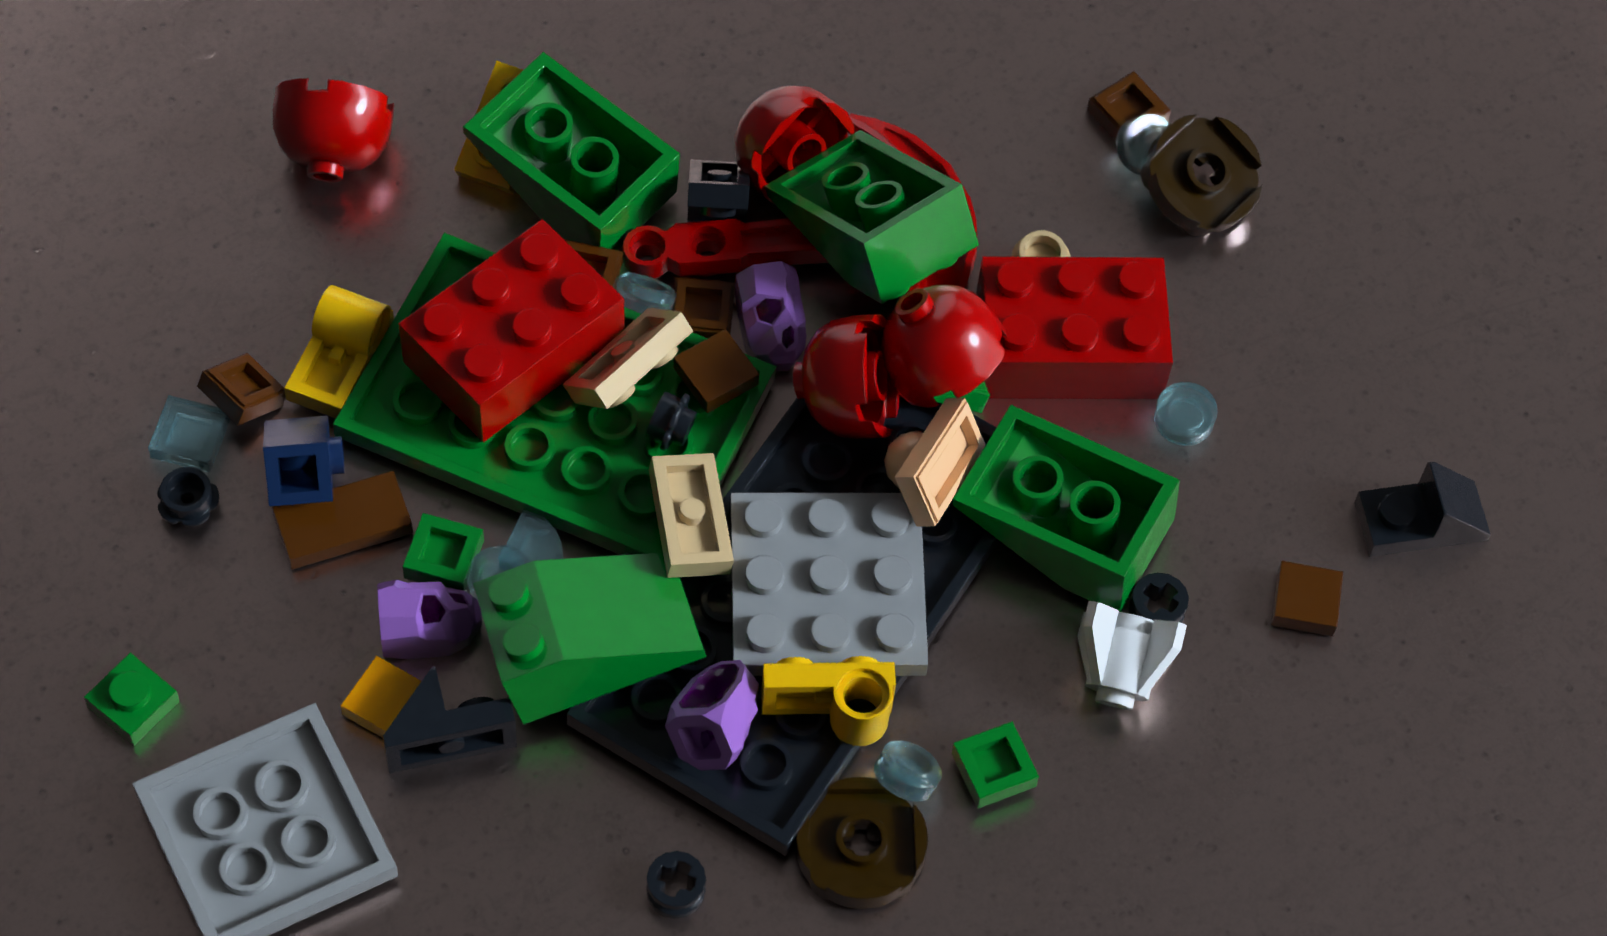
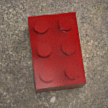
[398,219,625,443]
[976,256,1173,399]

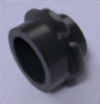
[645,391,697,451]
[157,467,220,527]

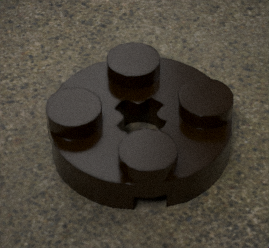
[1140,114,1262,237]
[795,777,928,909]

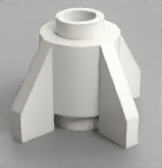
[1077,601,1187,710]

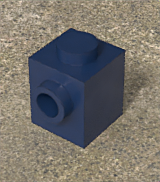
[263,415,345,507]

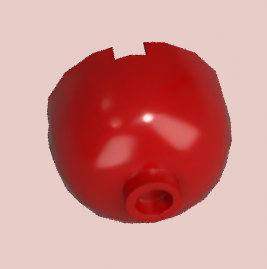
[272,78,395,182]
[734,86,855,204]
[880,284,1007,408]
[793,314,900,439]

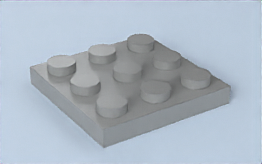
[730,493,928,676]
[132,703,398,936]

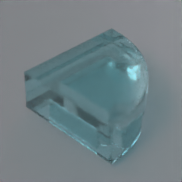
[500,509,564,570]

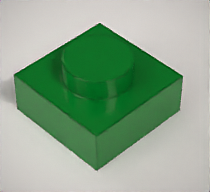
[402,513,484,591]
[84,652,180,746]
[951,721,1039,809]

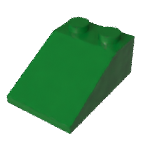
[463,52,680,250]
[764,130,979,304]
[953,405,1180,612]
[473,553,706,725]

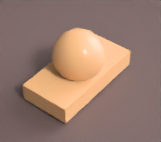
[884,398,986,526]

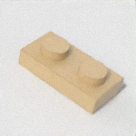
[563,308,693,409]
[648,453,734,578]

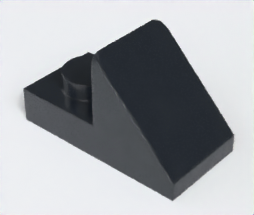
[687,159,750,223]
[1354,462,1491,557]
[383,666,517,774]

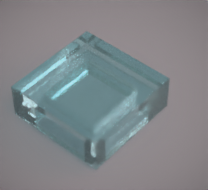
[148,395,230,473]

